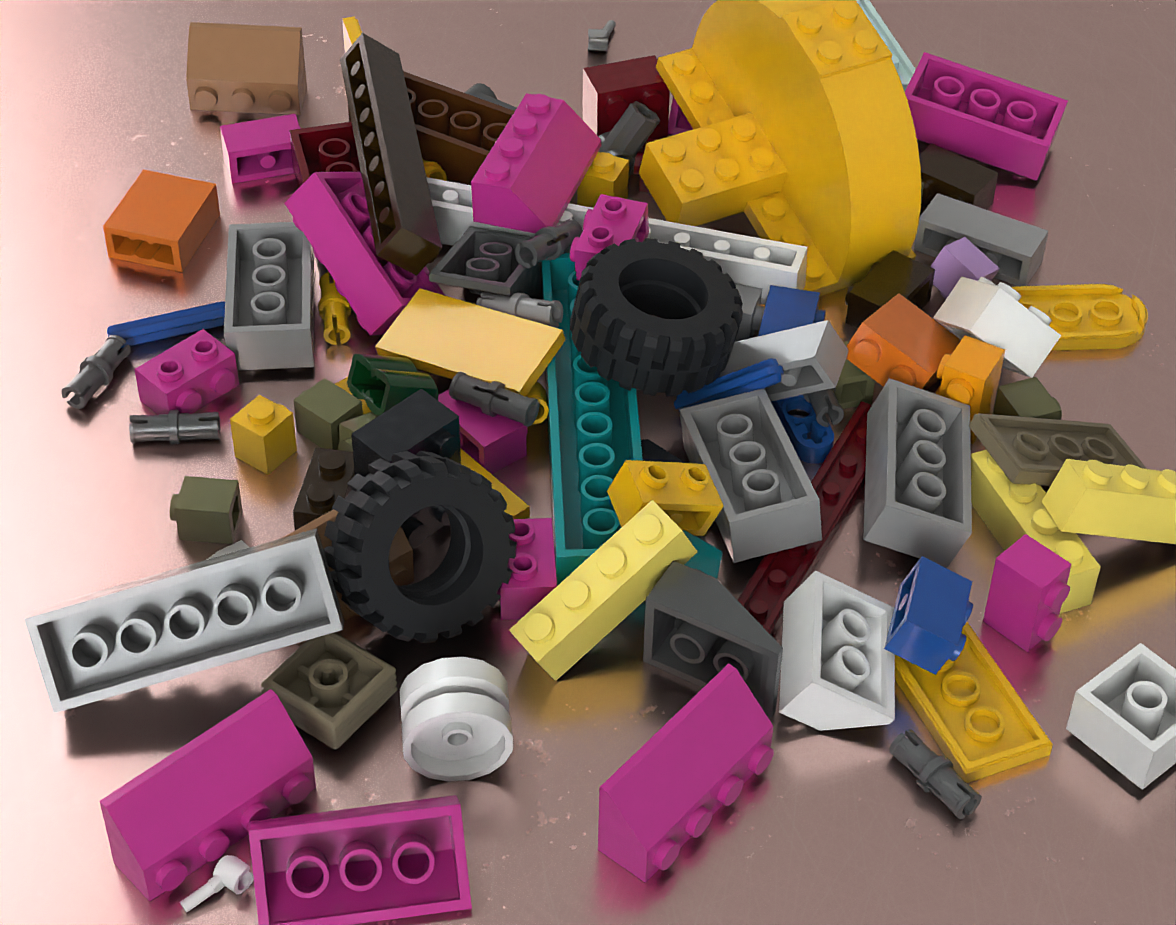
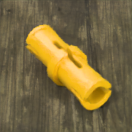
[318,272,351,345]

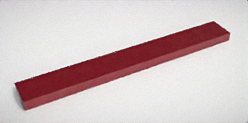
[738,401,872,637]

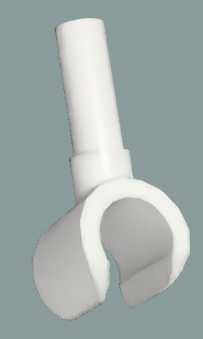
[179,855,254,913]

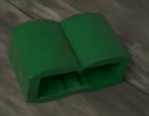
[347,354,438,416]

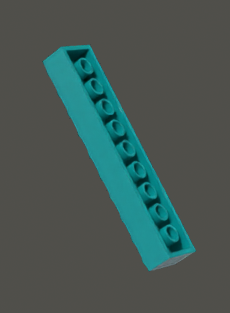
[542,253,643,586]

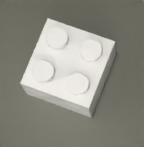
[933,277,1061,378]
[1066,643,1176,790]

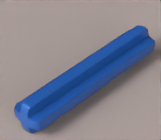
[107,301,225,349]
[674,358,784,412]

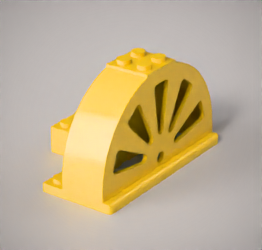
[639,0,921,296]

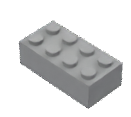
[224,222,314,370]
[863,378,972,567]
[679,389,822,563]

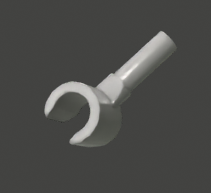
[588,20,616,51]

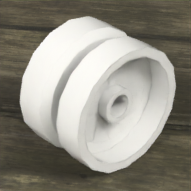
[399,657,513,782]

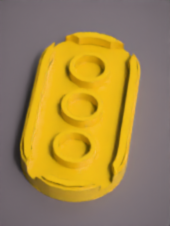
[1011,284,1148,351]

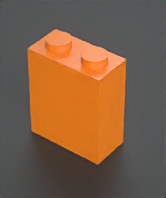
[103,169,220,272]
[846,293,961,391]

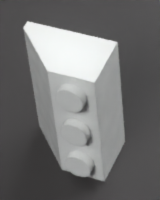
[779,570,895,731]

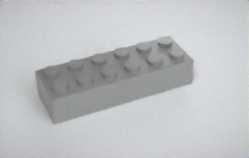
[24,528,345,713]

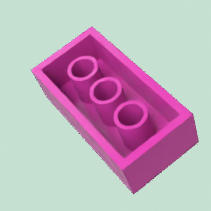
[905,52,1068,181]

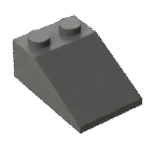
[429,227,542,299]
[643,561,783,718]

